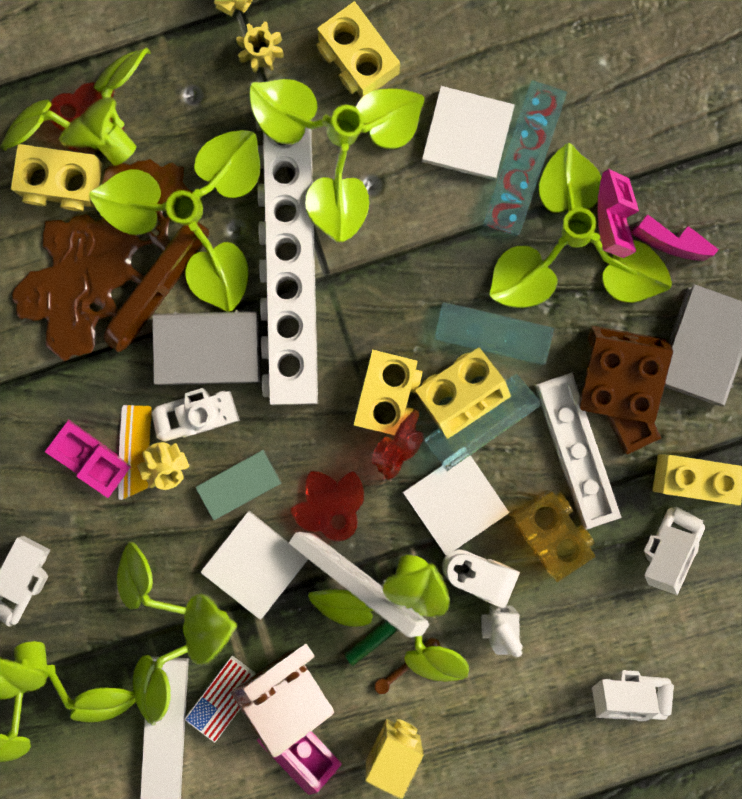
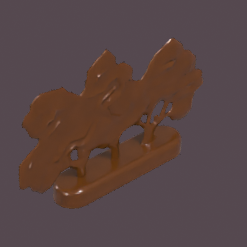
[12,159,209,361]

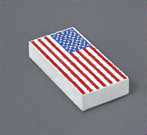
[184,656,256,743]

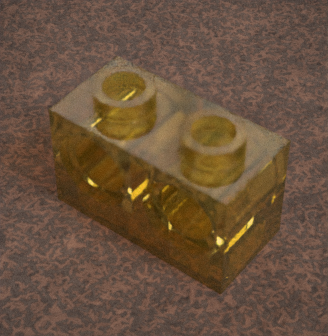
[510,490,596,582]

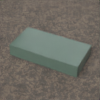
[196,450,282,520]

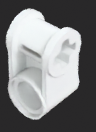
[442,549,520,608]

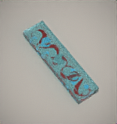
[482,80,567,237]

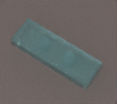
[434,302,554,366]
[424,373,541,472]

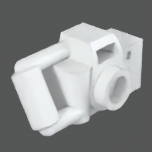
[152,388,240,442]
[644,506,705,595]
[0,536,50,626]
[481,606,523,657]
[592,670,674,721]

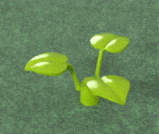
[1,47,151,166]
[250,79,424,243]
[89,130,261,312]
[489,143,672,308]
[117,542,237,726]
[308,555,469,682]
[0,641,136,762]

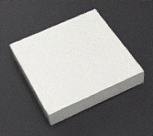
[422,86,514,180]
[403,449,509,556]
[201,511,308,620]

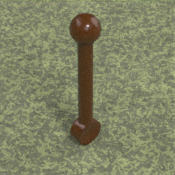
[375,638,440,694]

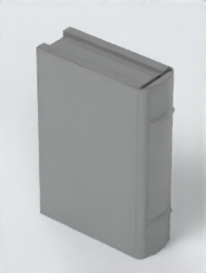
[664,284,742,407]
[153,310,261,385]

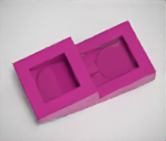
[598,169,639,258]
[631,215,719,261]
[45,419,131,498]

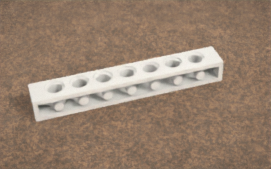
[256,122,318,405]

